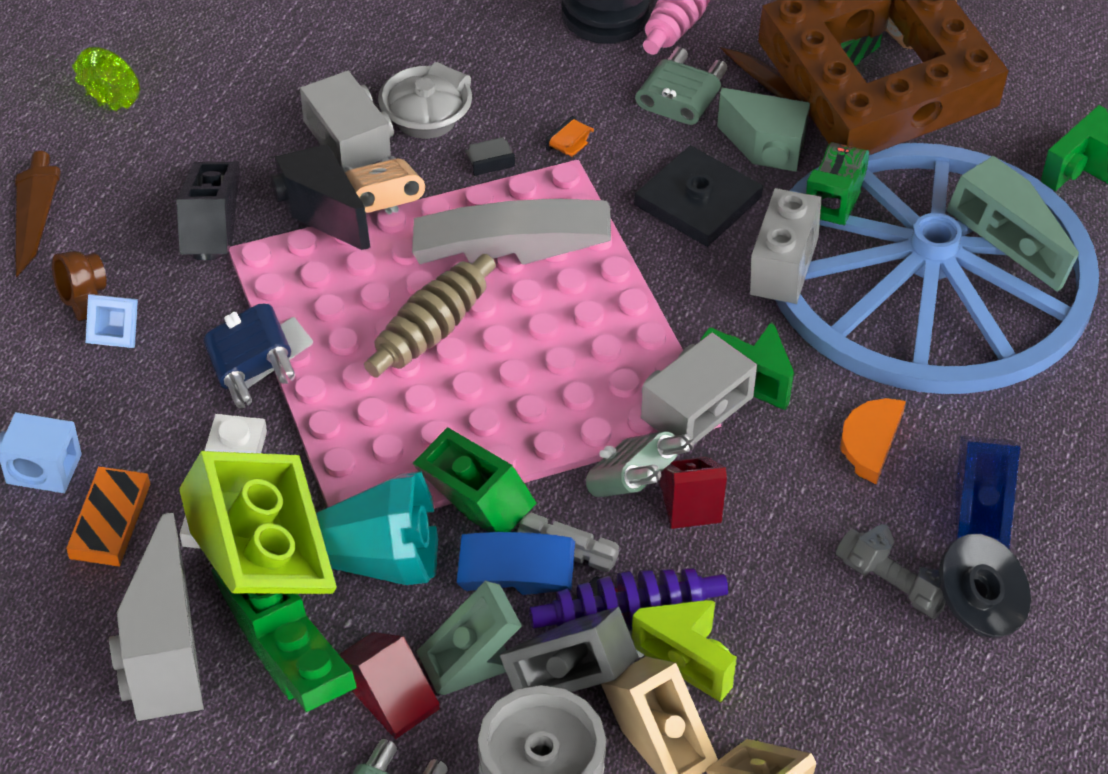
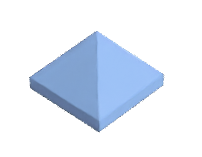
[85,294,138,348]

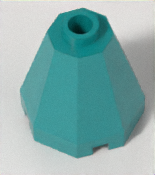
[316,471,438,585]

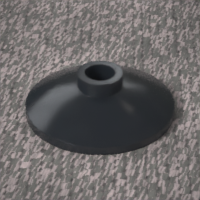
[939,534,1031,638]

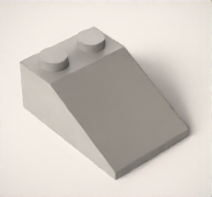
[109,513,204,721]

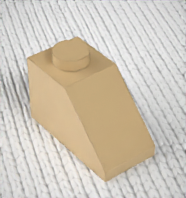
[601,656,718,774]

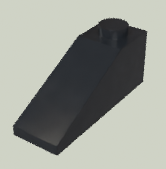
[270,144,371,250]
[176,161,240,260]

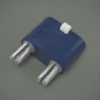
[203,303,295,408]

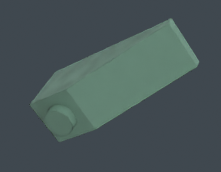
[946,156,1079,292]

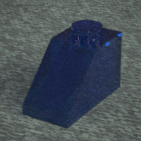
[956,435,1021,549]

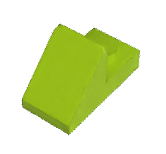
[631,600,737,702]

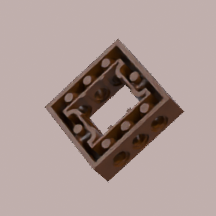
[758,0,1009,155]

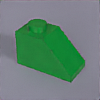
[412,427,537,532]

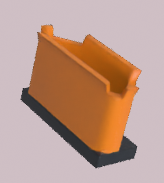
[546,116,594,157]

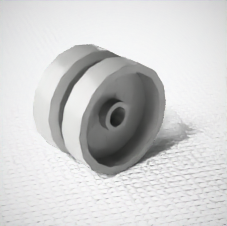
[478,685,606,774]

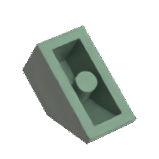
[717,87,810,172]

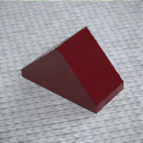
[659,456,727,529]
[339,632,440,740]

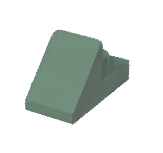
[416,581,522,695]

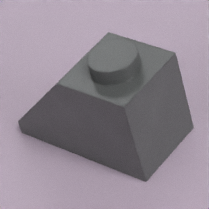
[499,606,639,692]

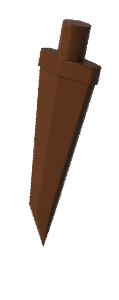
[719,47,799,101]
[15,151,61,278]

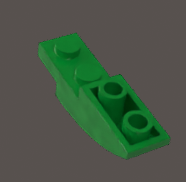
[211,568,357,712]

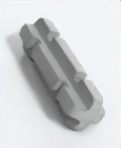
[518,513,619,572]

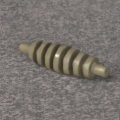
[364,254,496,378]

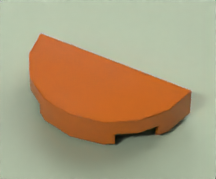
[840,398,906,484]

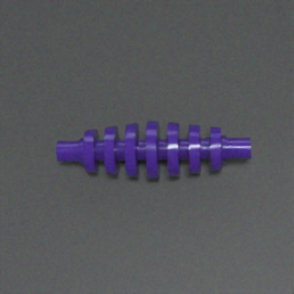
[529,568,728,631]

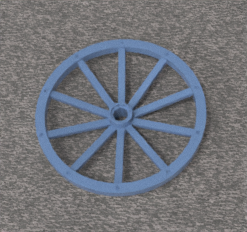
[775,143,1099,394]

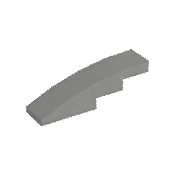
[412,199,611,265]

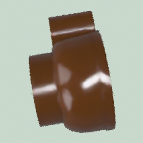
[52,251,106,321]

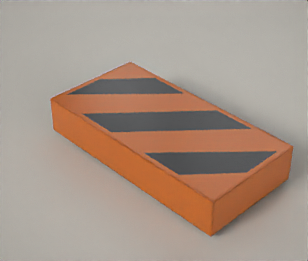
[66,466,150,567]

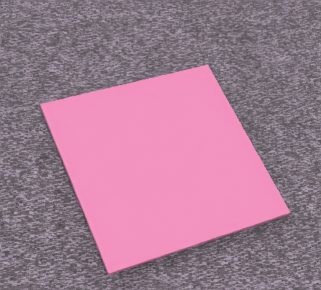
[229,159,721,509]

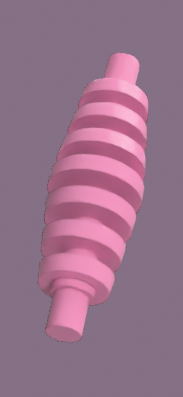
[643,0,710,55]

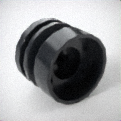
[561,0,651,44]

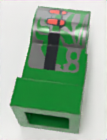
[806,142,869,226]

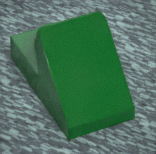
[1041,105,1108,191]
[700,323,794,411]

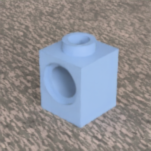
[0,412,82,493]

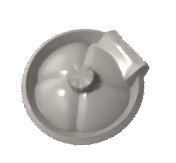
[378,62,472,139]

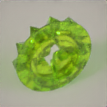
[72,47,140,111]

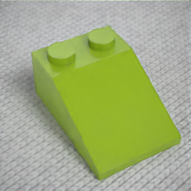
[179,451,337,594]

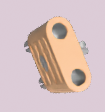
[342,155,425,214]

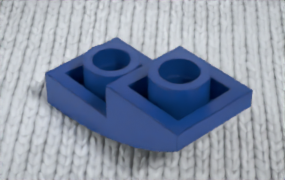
[457,532,575,595]

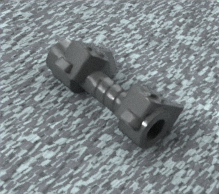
[836,524,947,619]

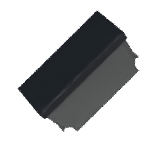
[465,137,515,176]

